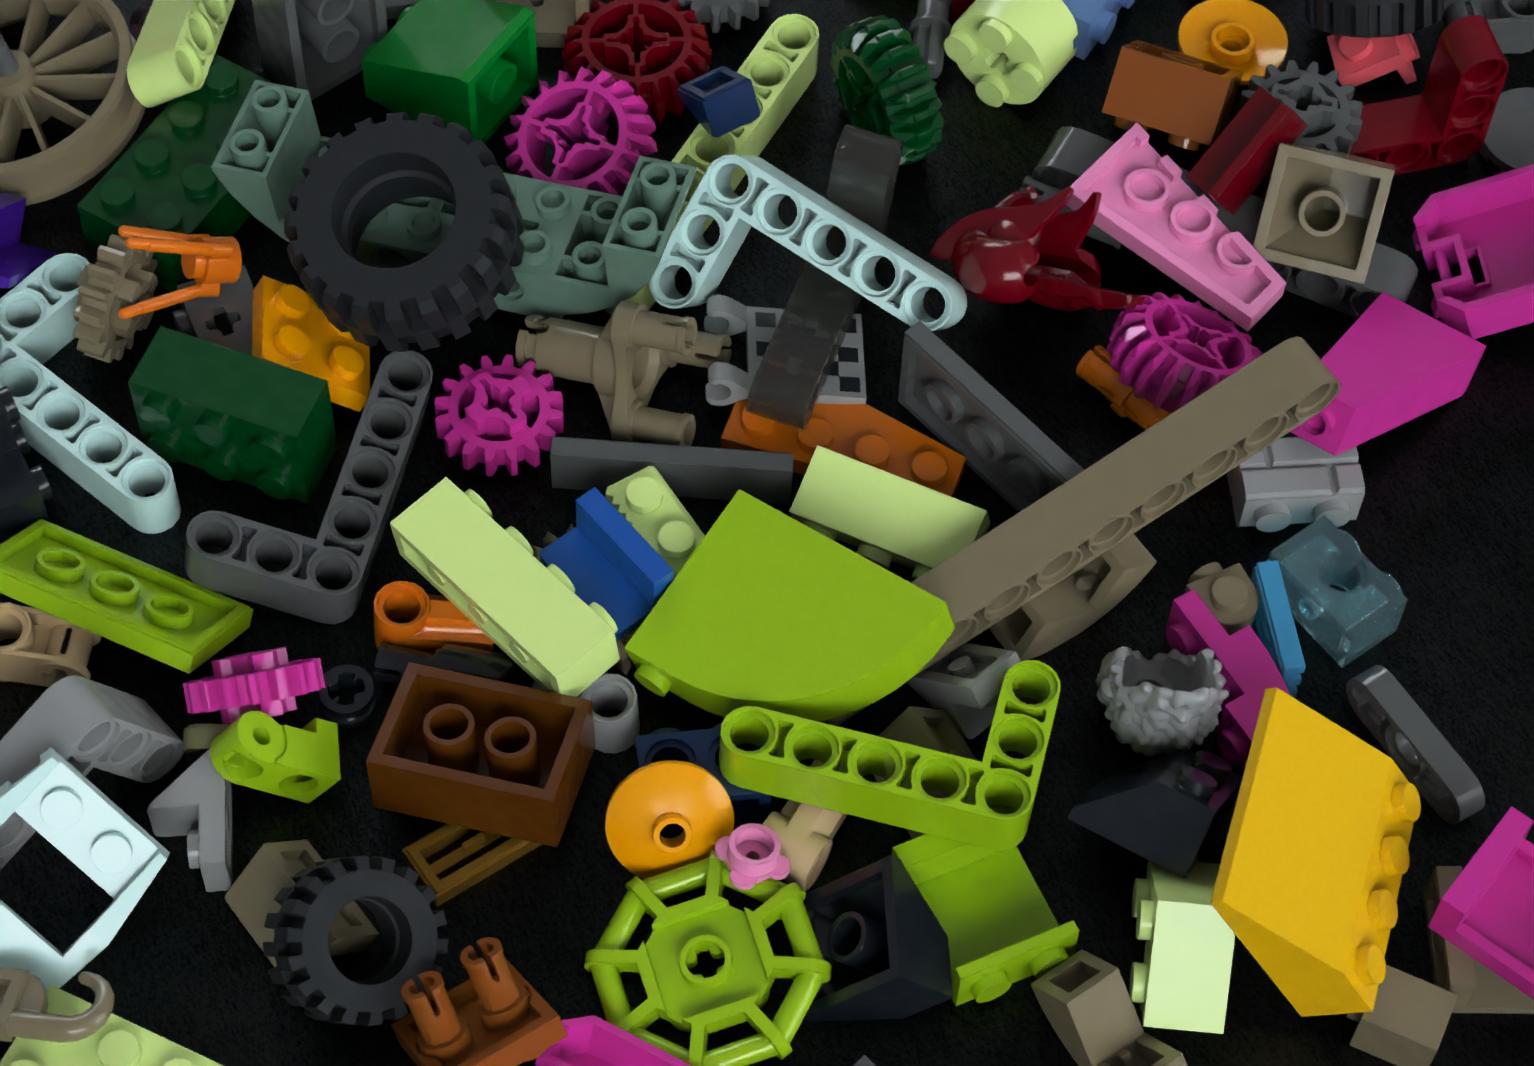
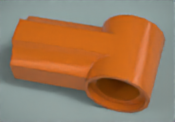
[374,581,494,652]

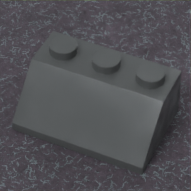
[251,0,388,101]

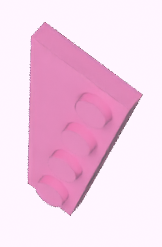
[1066,122,1286,332]

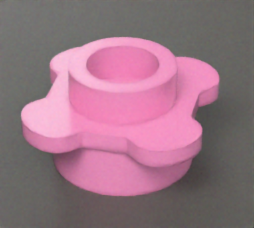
[715,823,791,890]

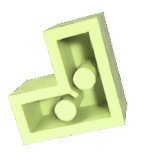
[1129,860,1235,1034]

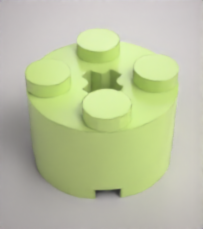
[944,0,1078,107]

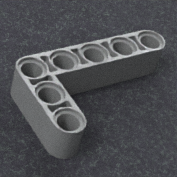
[0,675,184,870]

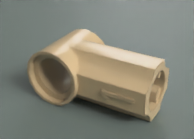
[749,760,848,891]

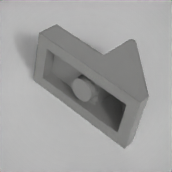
[907,643,1021,740]
[147,749,233,892]

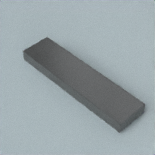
[550,437,794,505]

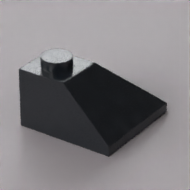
[803,855,953,1022]

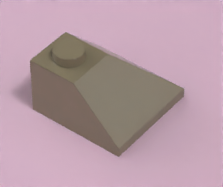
[1253,142,1395,284]

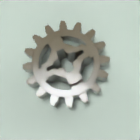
[73,234,158,363]

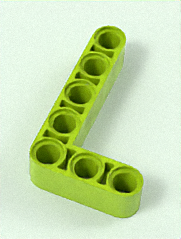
[719,660,1061,851]

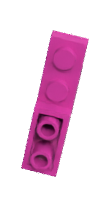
[1165,589,1290,773]

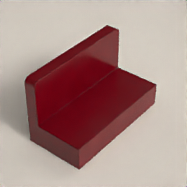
[1186,87,1308,215]

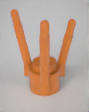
[118,225,242,319]

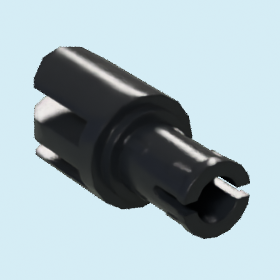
[374,641,516,684]

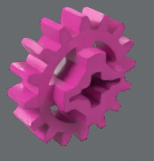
[434,354,564,477]
[183,647,326,724]

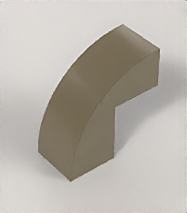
[989,534,1157,661]
[1031,949,1187,1066]

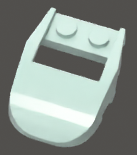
[0,747,170,990]

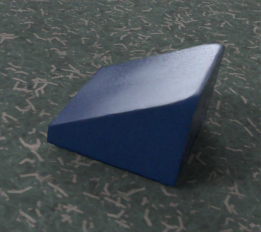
[677,66,760,137]

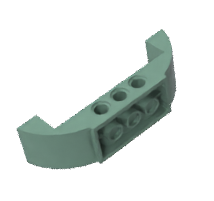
[211,80,697,319]

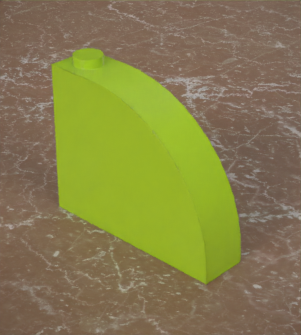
[624,489,955,722]

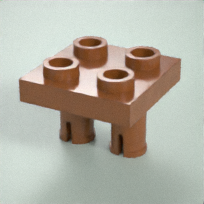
[391,937,568,1066]

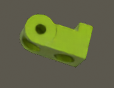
[209,711,341,804]

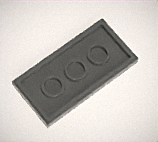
[898,321,1084,513]

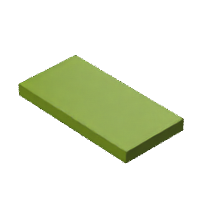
[0,519,253,674]

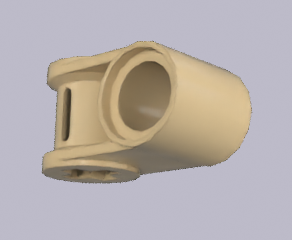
[0,602,102,688]

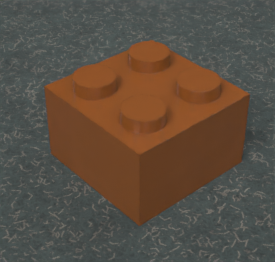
[1102,40,1243,151]

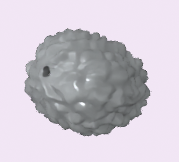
[1096,646,1229,757]

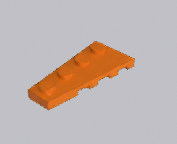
[721,399,966,498]

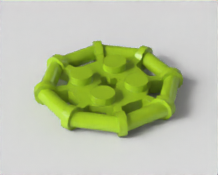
[584,851,832,1066]

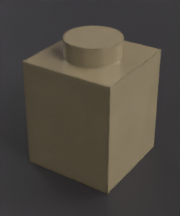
[1346,965,1458,1066]

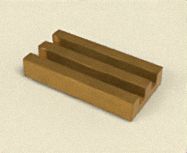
[402,823,542,907]

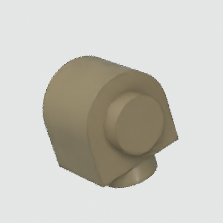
[1184,562,1259,636]

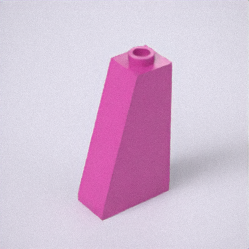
[1290,292,1487,456]

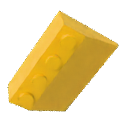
[1210,687,1421,1017]

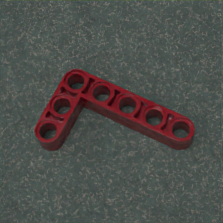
[1208,15,1509,199]

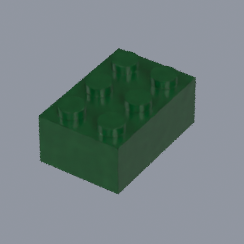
[128,326,338,504]

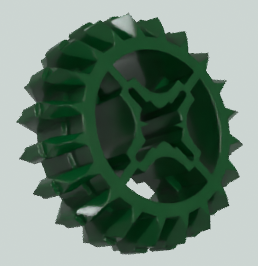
[830,15,944,168]

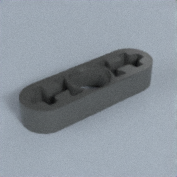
[1346,665,1485,825]

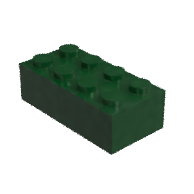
[77,54,272,292]

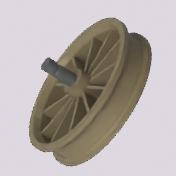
[0,0,146,206]

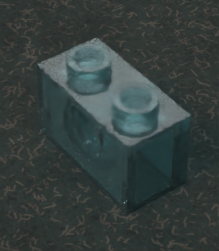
[1267,515,1408,668]

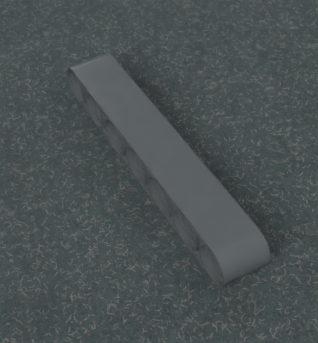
[1032,126,1418,319]

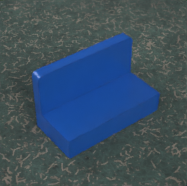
[540,487,674,641]

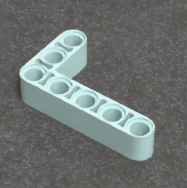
[649,155,967,331]
[0,253,181,534]

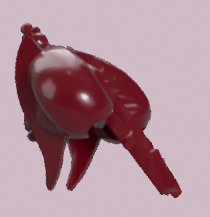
[930,186,1145,312]

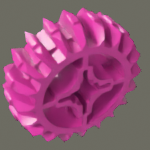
[504,66,658,196]
[1106,292,1263,414]

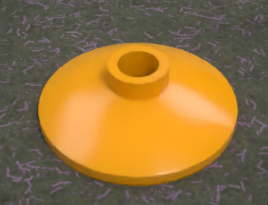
[1178,0,1288,85]
[605,760,734,879]

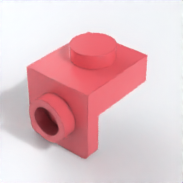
[1327,33,1420,87]

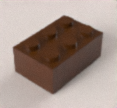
[366,662,596,848]

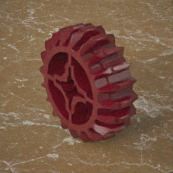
[562,0,712,125]

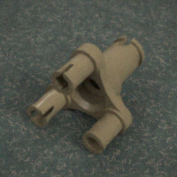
[516,300,732,446]

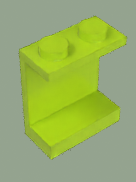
[892,805,1080,1006]

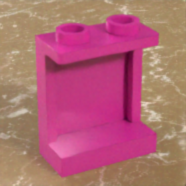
[1428,806,1534,999]

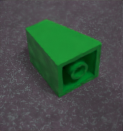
[361,0,538,144]

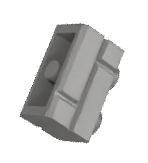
[1226,437,1365,532]

